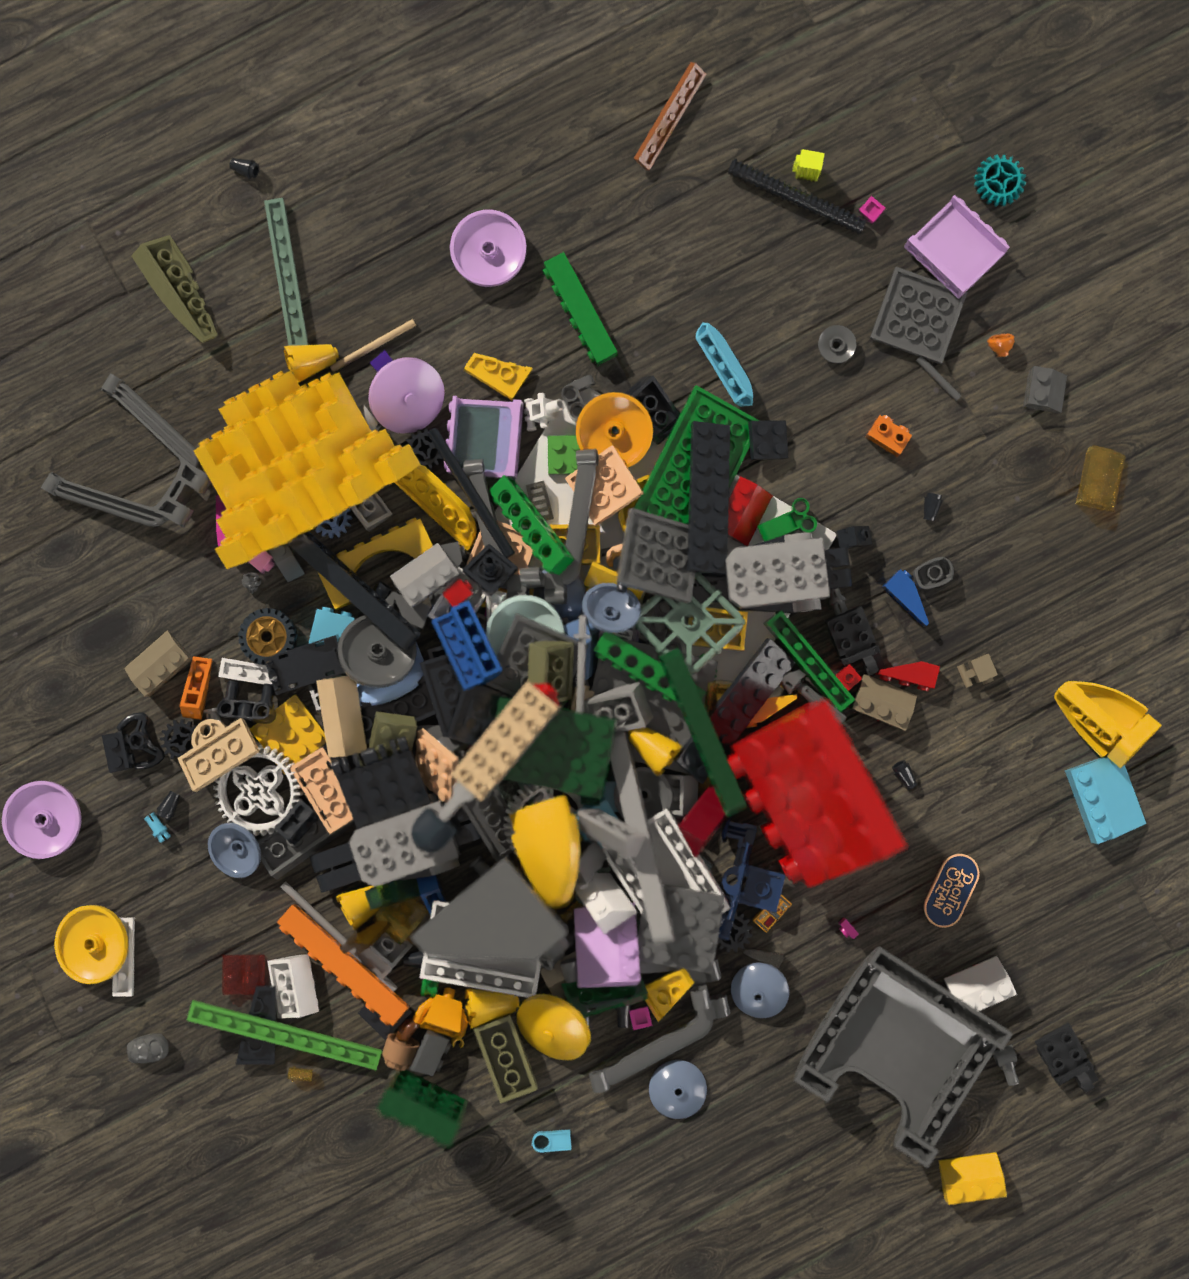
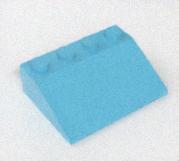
[1065,755,1146,844]

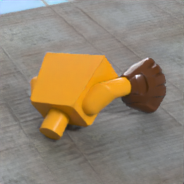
[396,988,468,1048]

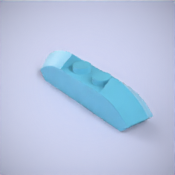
[696,322,753,407]

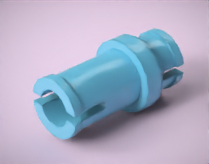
[144,812,171,843]

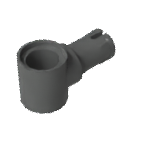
[993,1045,1019,1086]

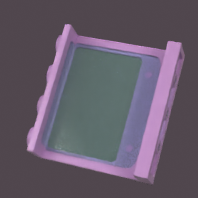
[444,396,524,479]

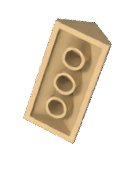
[317,676,367,757]

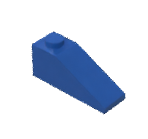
[882,569,929,627]

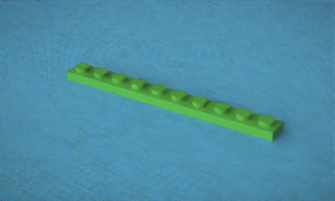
[187,1000,382,1070]

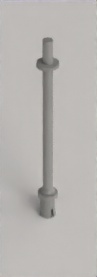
[574,615,591,712]

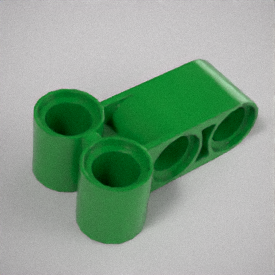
[757,498,817,541]

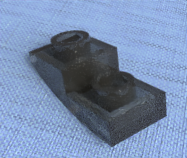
[498,779,529,809]

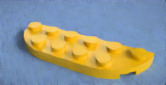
[394,465,476,551]

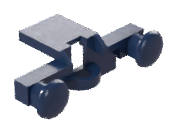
[718,816,786,940]

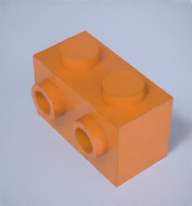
[865,415,912,457]

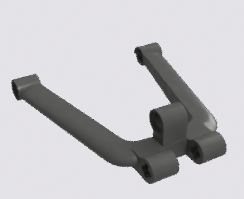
[41,373,212,528]
[463,449,599,605]
[560,957,731,1093]

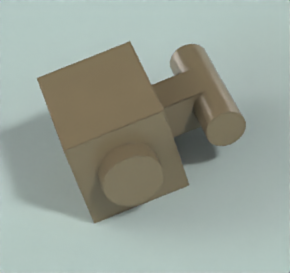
[957,654,998,688]

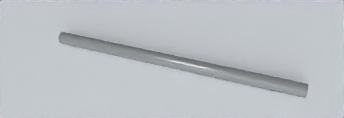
[281,882,398,991]

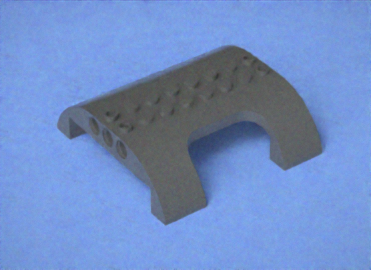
[794,947,1013,1168]

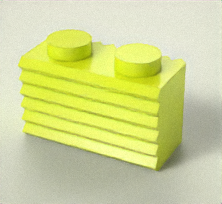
[792,149,824,182]

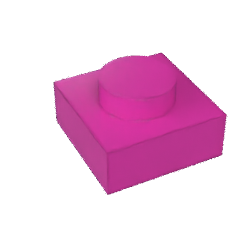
[858,196,885,224]
[838,918,859,939]
[629,1006,652,1030]

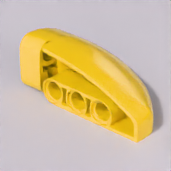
[1054,681,1162,769]
[509,796,580,907]

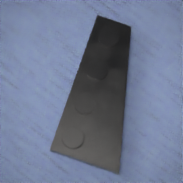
[235,985,276,1065]

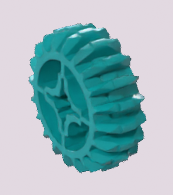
[974,154,1026,206]

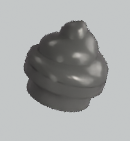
[242,573,261,593]

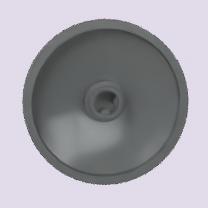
[338,615,417,688]

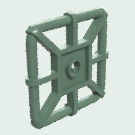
[635,572,745,675]

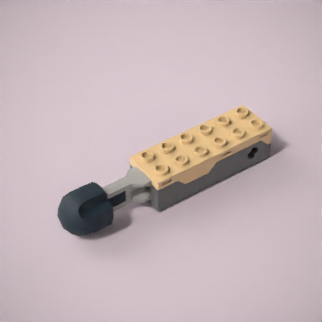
[411,682,562,853]

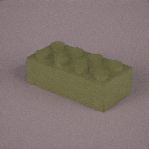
[369,712,417,759]
[474,1013,538,1104]

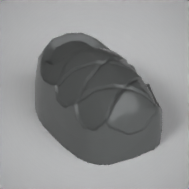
[913,557,954,589]
[127,1033,169,1063]

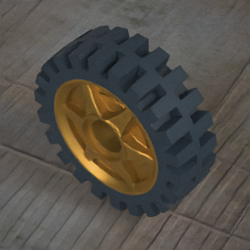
[238,608,297,665]

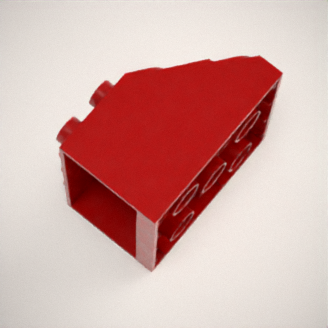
[726,699,906,887]

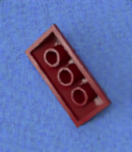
[678,783,742,857]

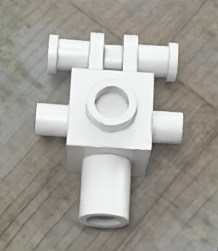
[524,393,564,431]

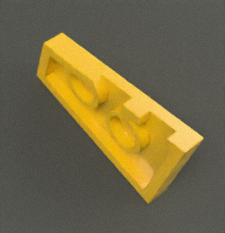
[464,353,533,400]
[645,968,694,1022]

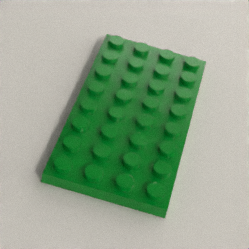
[633,385,759,525]

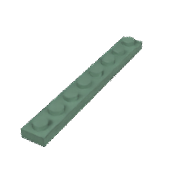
[264,198,309,346]

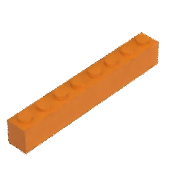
[277,904,410,1026]

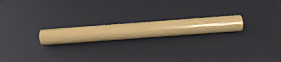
[330,319,416,372]

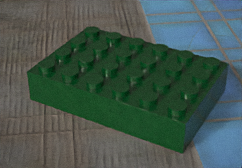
[496,696,618,799]
[376,1070,468,1147]

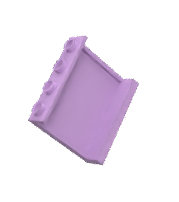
[904,195,1009,299]

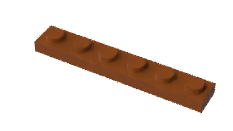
[634,62,706,170]

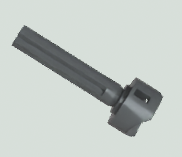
[780,668,847,725]

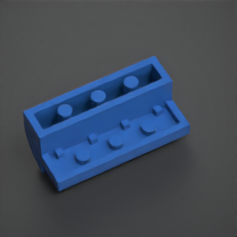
[432,600,502,691]

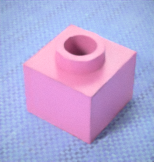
[249,551,275,573]

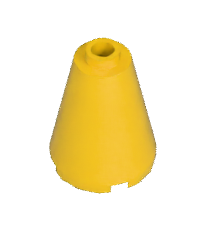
[284,344,339,383]
[628,727,683,776]
[336,884,392,930]
[465,988,519,1028]

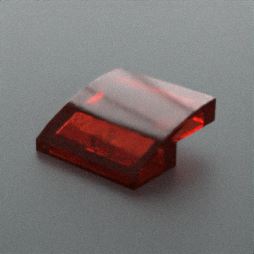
[222,954,265,995]

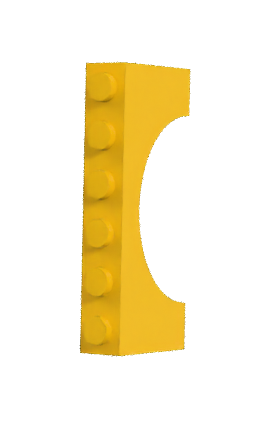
[317,518,433,610]

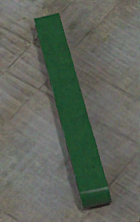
[659,648,747,817]

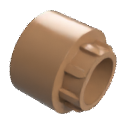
[382,1033,420,1071]

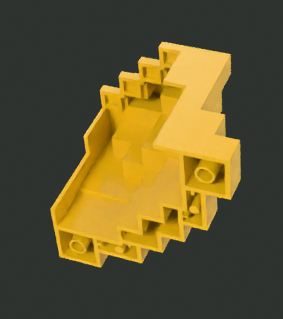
[193,370,421,569]

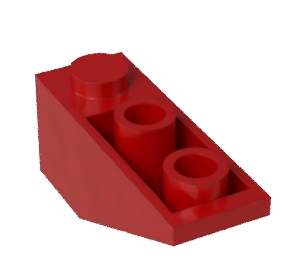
[876,661,940,692]

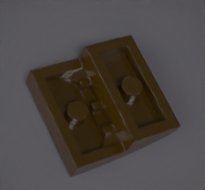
[339,921,392,954]

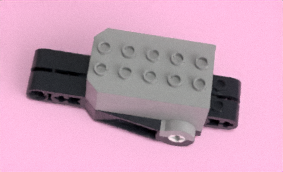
[692,532,852,613]
[309,793,481,893]

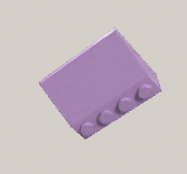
[574,903,640,987]

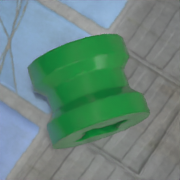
[421,979,439,998]

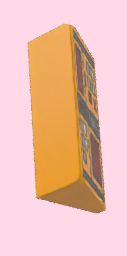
[752,895,792,933]

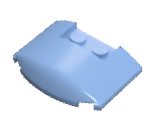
[357,642,424,706]

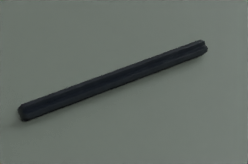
[428,428,515,558]

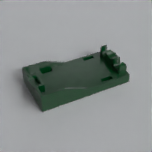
[561,974,648,1018]

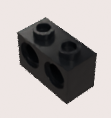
[274,799,319,845]

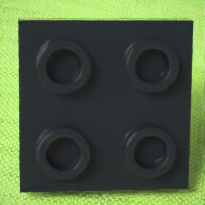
[462,544,518,596]

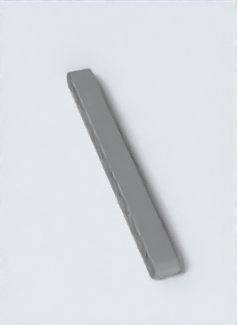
[611,731,675,945]

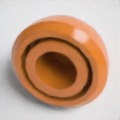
[988,334,1015,357]

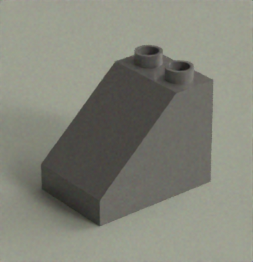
[411,855,569,961]

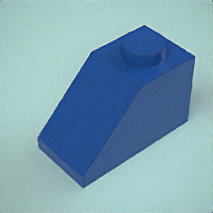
[416,875,446,916]

